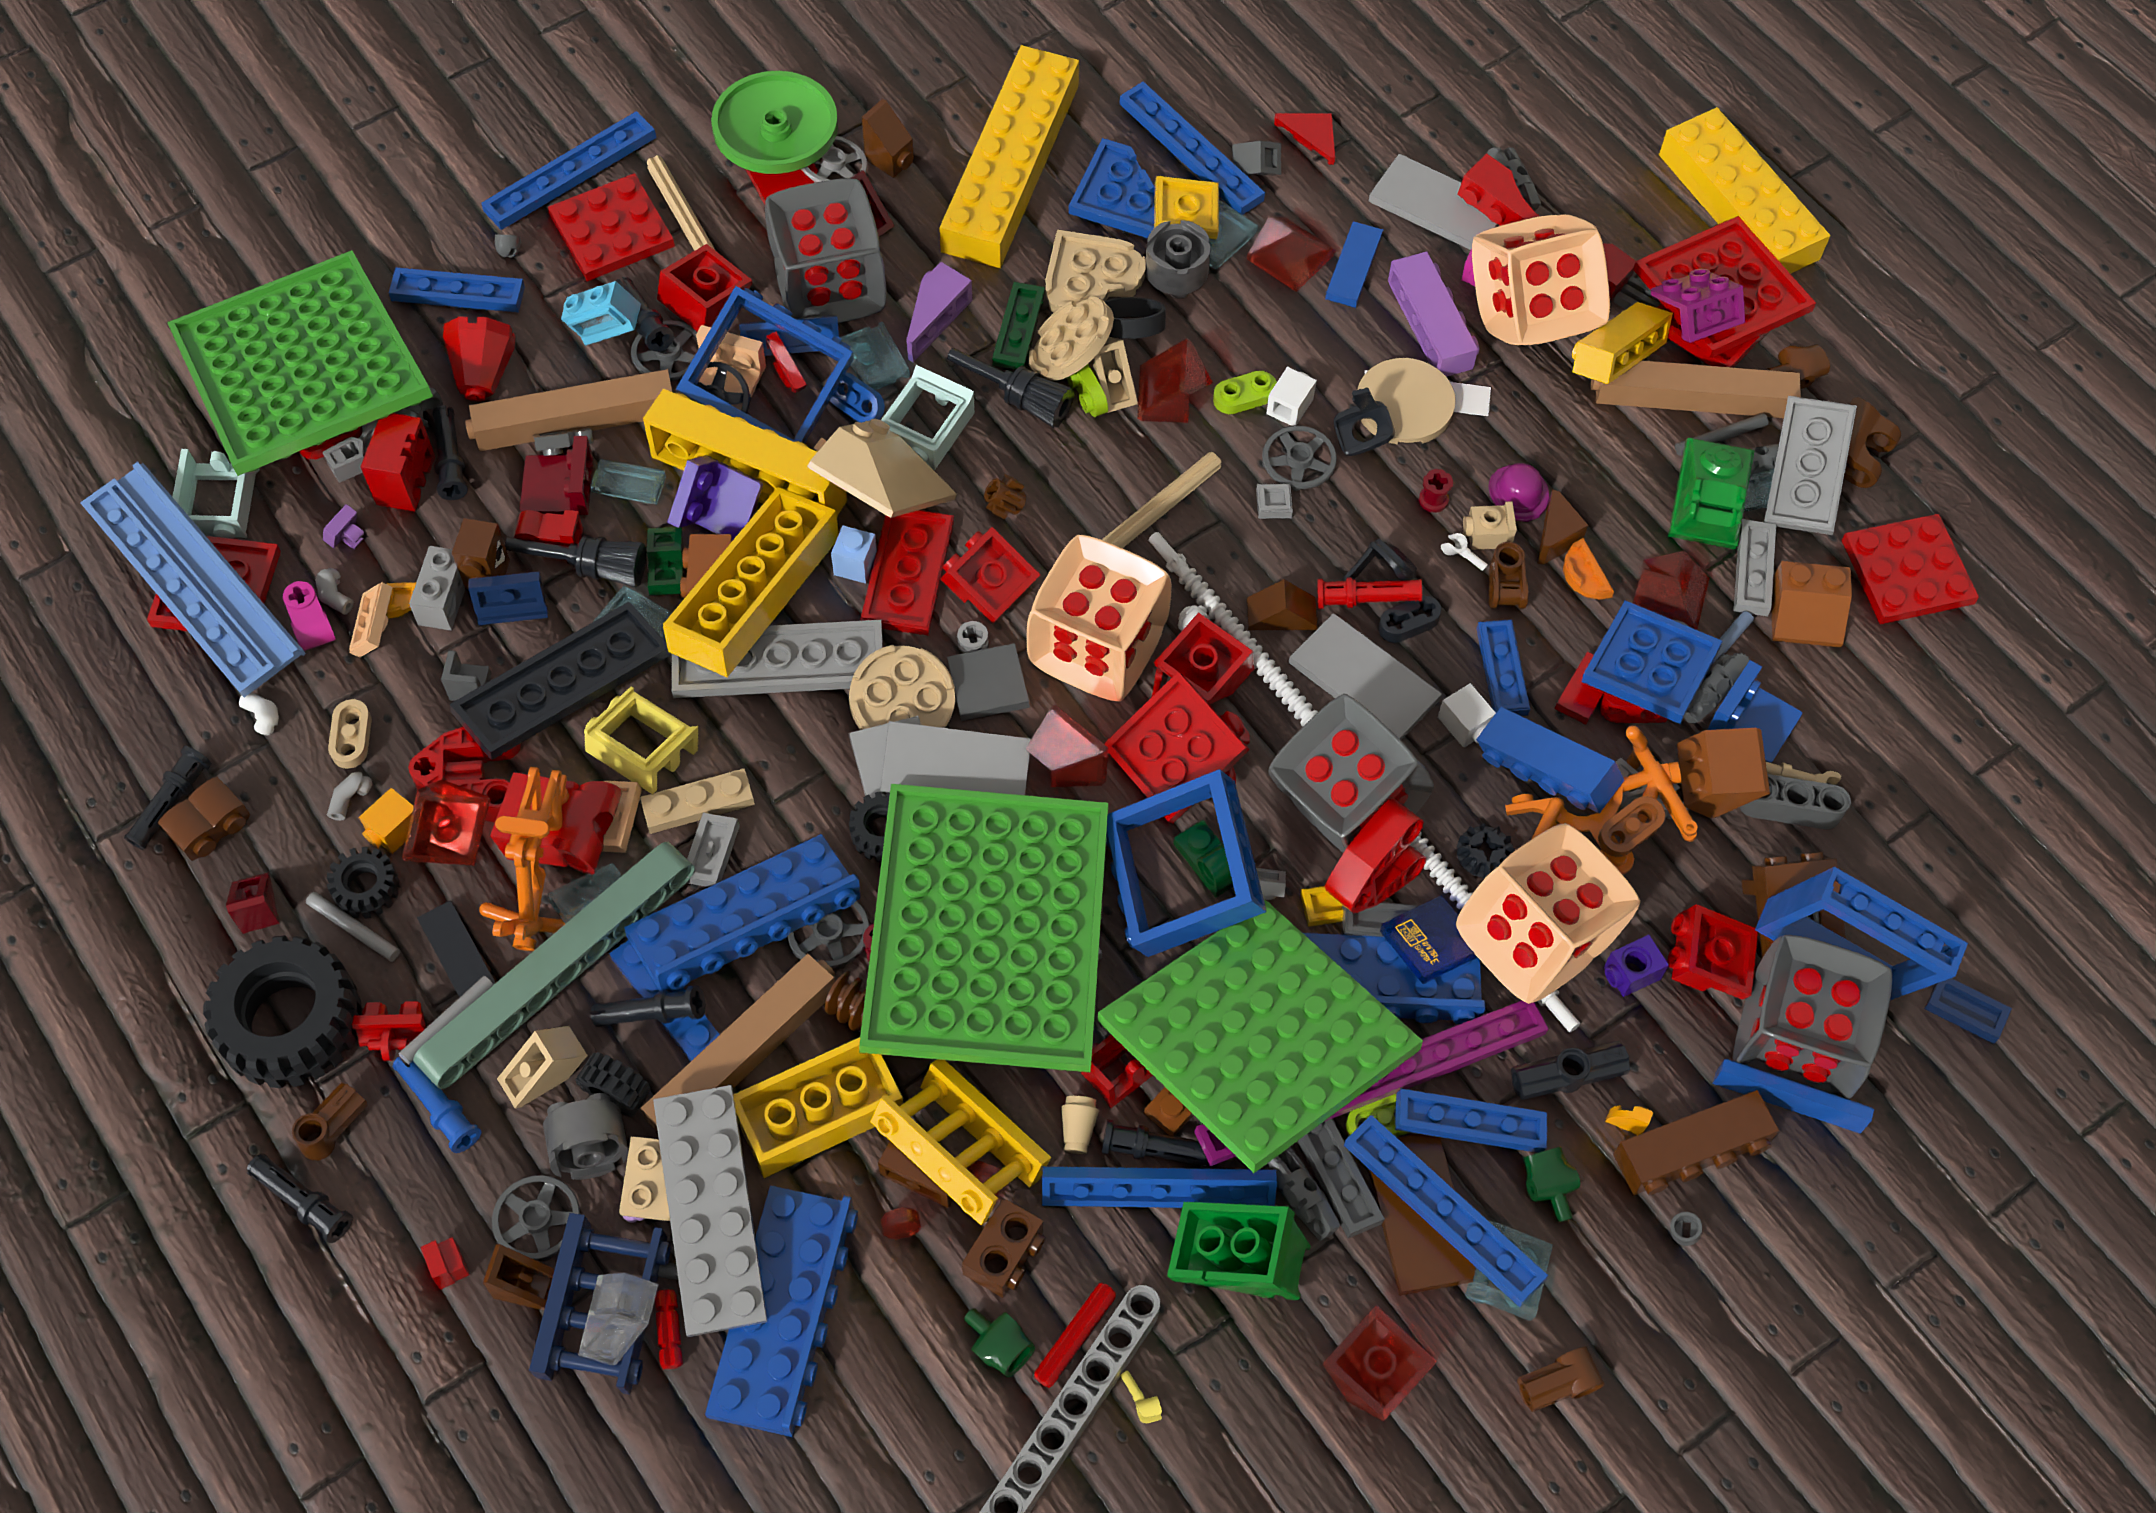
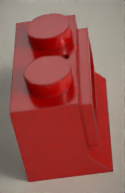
[1081,1034,1153,1109]

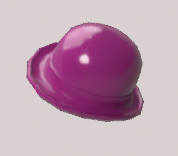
[1488,463,1549,522]

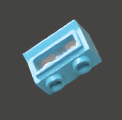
[561,281,641,345]

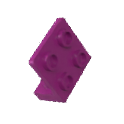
[1651,269,1745,343]

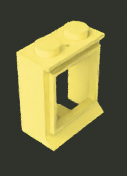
[584,686,698,795]

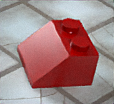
[657,244,753,332]
[1154,612,1254,704]

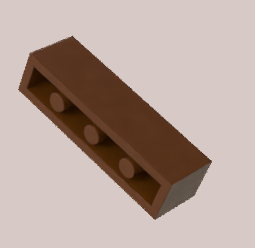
[1613,1090,1779,1195]

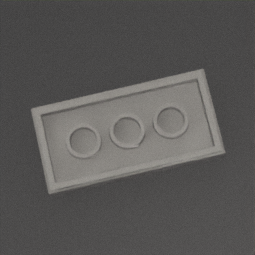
[1368,154,1499,250]
[1764,396,1857,535]
[1289,613,1442,740]
[880,721,1031,795]

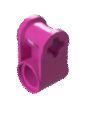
[283,581,336,651]

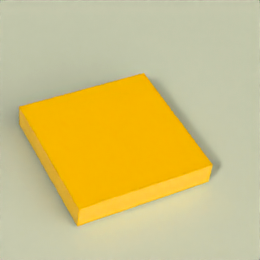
[1154,176,1219,239]

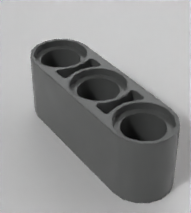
[1739,774,1851,829]

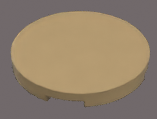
[1028,296,1114,381]
[1357,358,1455,445]
[849,645,955,730]

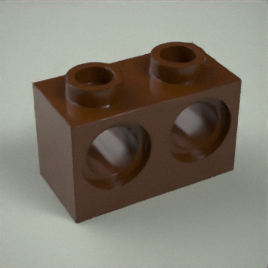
[962,1198,1046,1298]

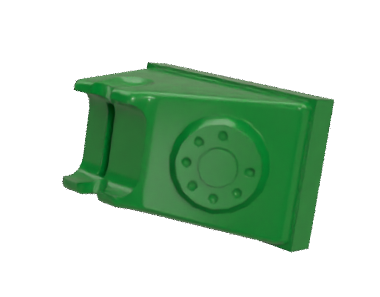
[1668,438,1755,549]
[1167,1202,1311,1300]

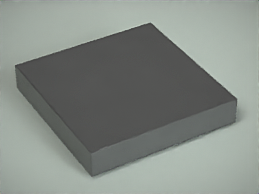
[947,643,1030,721]

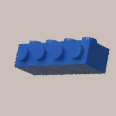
[1476,707,1624,814]

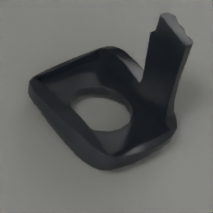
[1334,387,1395,456]
[1343,539,1417,581]

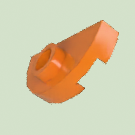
[1563,538,1614,600]

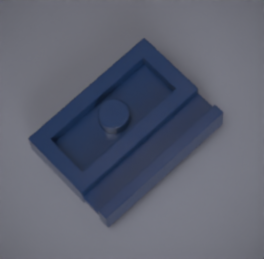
[469,572,548,625]

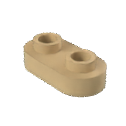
[328,699,372,769]

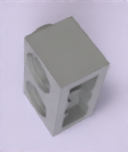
[409,546,465,631]

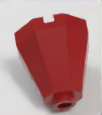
[443,317,516,401]

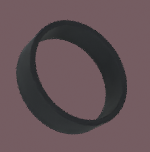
[1104,297,1166,339]

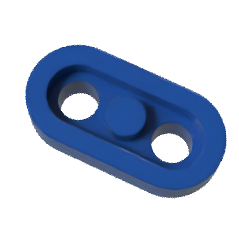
[826,372,885,422]

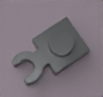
[533,428,593,456]

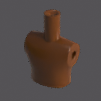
[1766,344,1830,389]

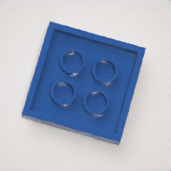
[1581,600,1723,724]

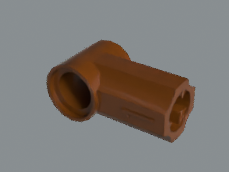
[292,1082,368,1161]
[1517,1346,1605,1412]

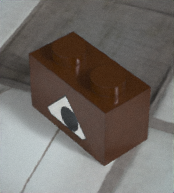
[452,518,510,590]

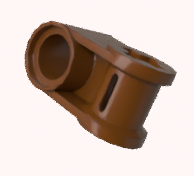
[1489,541,1528,609]

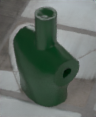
[1523,1147,1581,1222]
[965,1308,1035,1377]

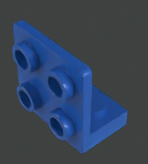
[1707,660,1802,763]

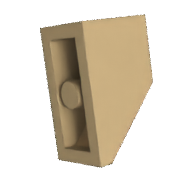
[1088,337,1138,413]
[497,1026,588,1108]

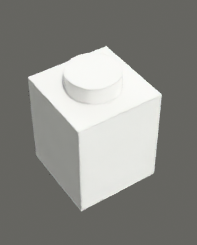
[1266,367,1317,426]
[1438,683,1496,748]

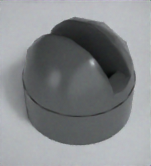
[495,235,521,258]
[1670,1212,1702,1246]

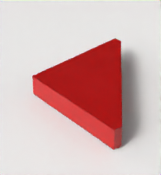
[1274,113,1335,165]

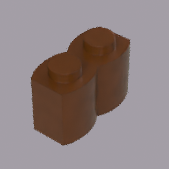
[158,776,251,861]

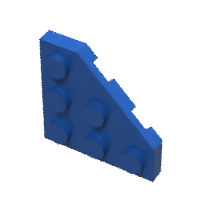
[1069,138,1155,238]

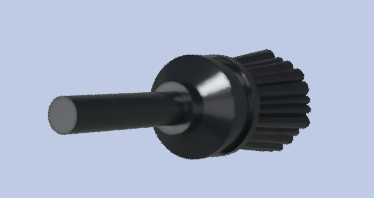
[947,348,1075,428]
[505,534,647,588]

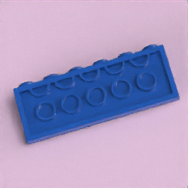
[624,834,861,991]
[1303,933,1485,1024]
[705,1185,858,1437]

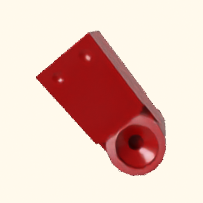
[490,772,622,875]

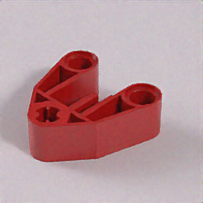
[408,727,521,823]
[1325,798,1426,913]

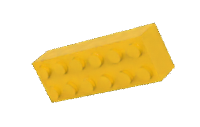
[1659,107,1831,274]
[643,389,847,516]
[663,487,839,678]

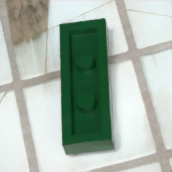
[992,282,1045,370]

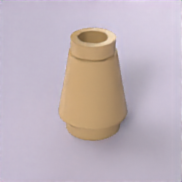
[1061,1096,1099,1154]

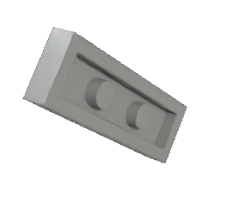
[1733,519,1776,617]

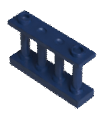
[529,1213,671,1395]

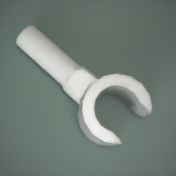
[1441,533,1488,571]

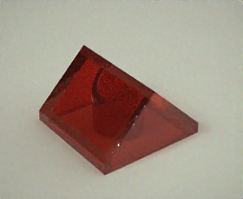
[402,779,490,866]

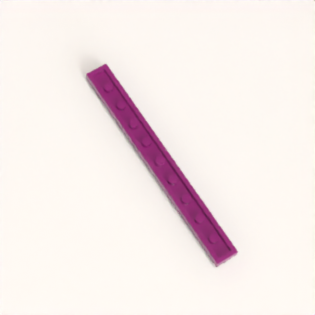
[1194,1001,1549,1166]

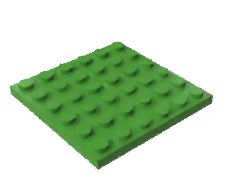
[1098,900,1423,1173]

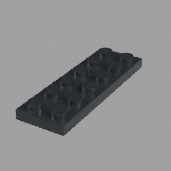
[450,602,671,760]

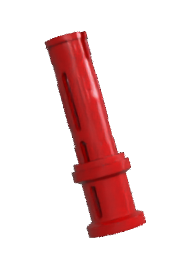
[1317,577,1422,609]

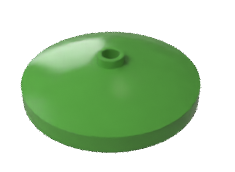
[711,71,838,174]

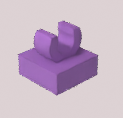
[323,504,364,549]

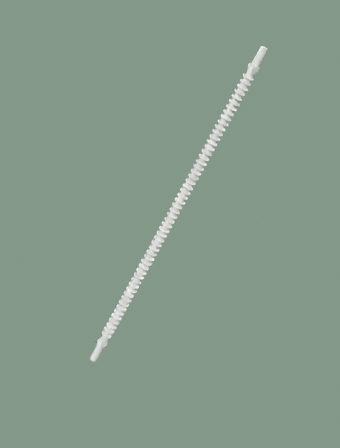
[1148,532,1581,1033]

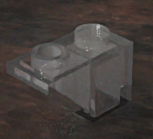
[578,1273,658,1365]

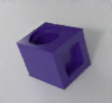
[1604,935,1669,997]

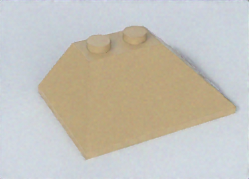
[807,419,957,518]

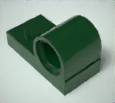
[1173,820,1234,898]

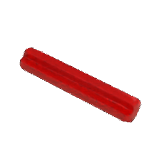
[1034,1282,1116,1388]

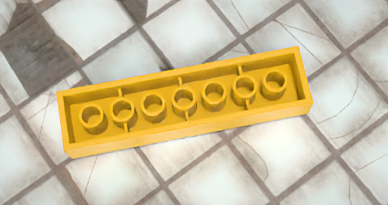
[939,45,1079,268]

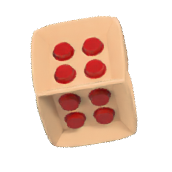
[1472,214,1610,345]
[1027,535,1172,702]
[1456,823,1640,1004]

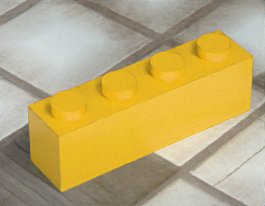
[1572,302,1673,384]

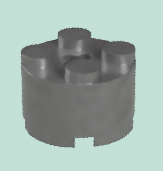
[1145,220,1211,299]
[543,1093,629,1180]

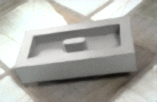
[686,813,740,887]

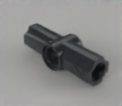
[1511,1041,1630,1101]

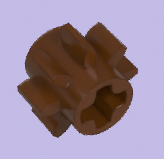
[984,474,1026,519]

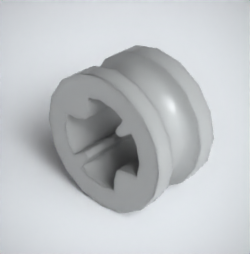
[957,621,989,653]

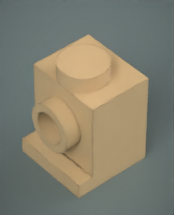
[1463,502,1517,550]

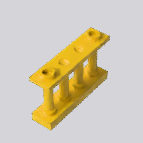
[870,1059,1051,1225]

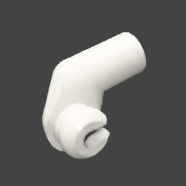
[239,693,279,735]

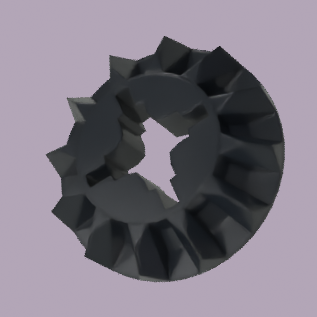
[1456,823,1516,878]

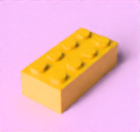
[734,1037,903,1178]

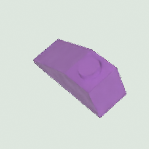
[907,262,972,362]

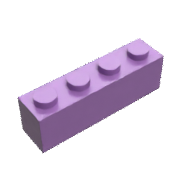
[1388,251,1479,377]

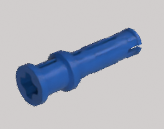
[393,1057,481,1153]

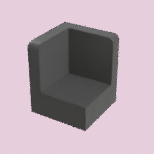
[1232,141,1281,176]
[441,650,492,701]

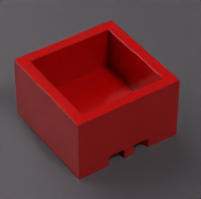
[360,413,435,512]

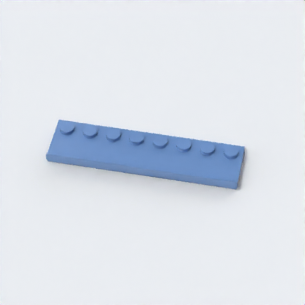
[80,462,306,698]

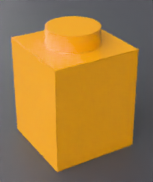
[359,788,424,854]

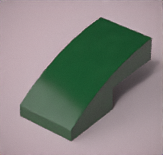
[647,527,684,596]

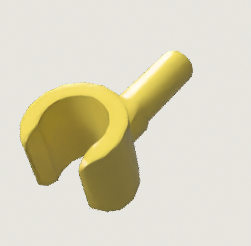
[1120,1371,1162,1424]

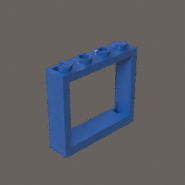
[676,286,854,444]
[1106,769,1267,957]
[1755,867,1968,1000]

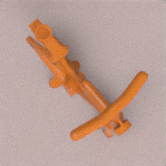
[1505,726,1698,874]
[479,767,572,951]

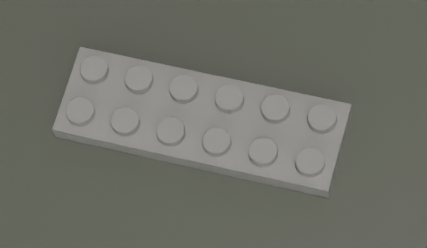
[672,620,883,698]
[653,1085,768,1337]

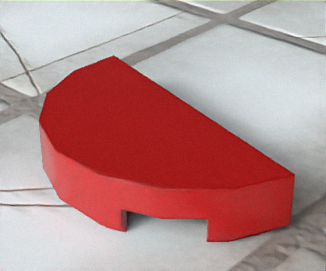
[766,331,807,393]

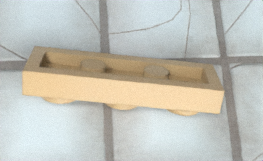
[640,768,755,834]

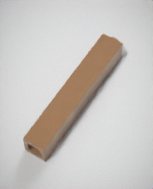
[1591,361,1801,418]
[465,369,673,451]
[641,954,836,1133]

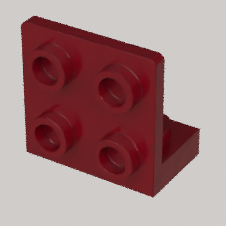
[520,436,594,515]

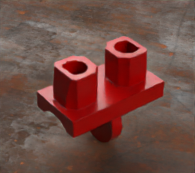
[352,1001,427,1061]

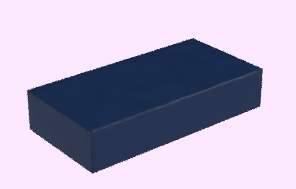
[1924,978,2012,1044]

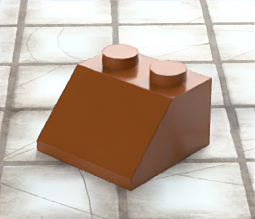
[1771,561,1852,647]
[1677,728,1770,819]

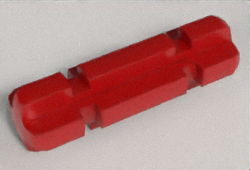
[654,1289,683,1369]

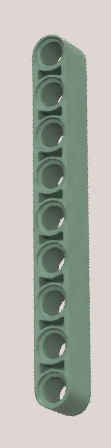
[413,842,695,1089]

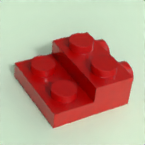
[941,527,1041,623]
[1667,904,1758,1000]

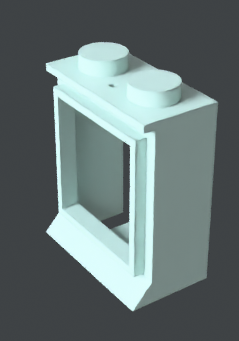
[881,365,975,470]
[172,449,260,539]

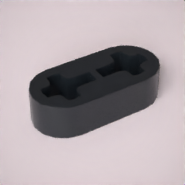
[1378,595,1441,643]

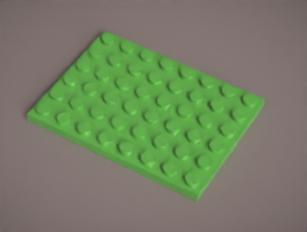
[167,250,433,476]
[859,784,1108,1072]

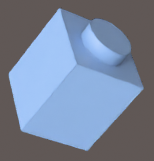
[831,525,877,584]

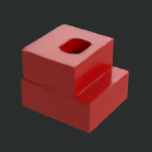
[420,1237,470,1290]

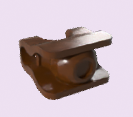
[1844,397,1901,488]

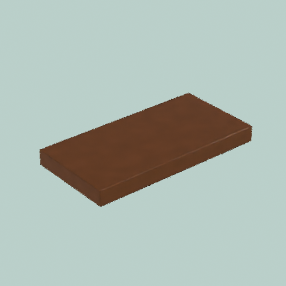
[1368,1134,1478,1296]

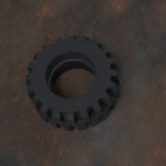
[203,935,362,1088]

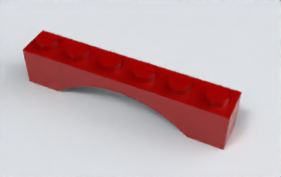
[1457,153,1636,301]

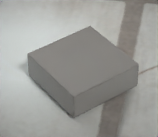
[1256,484,1293,519]

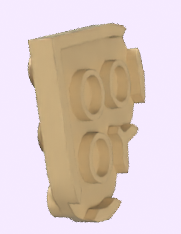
[1045,230,1146,313]

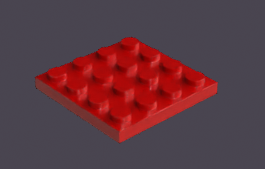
[1633,216,1816,359]

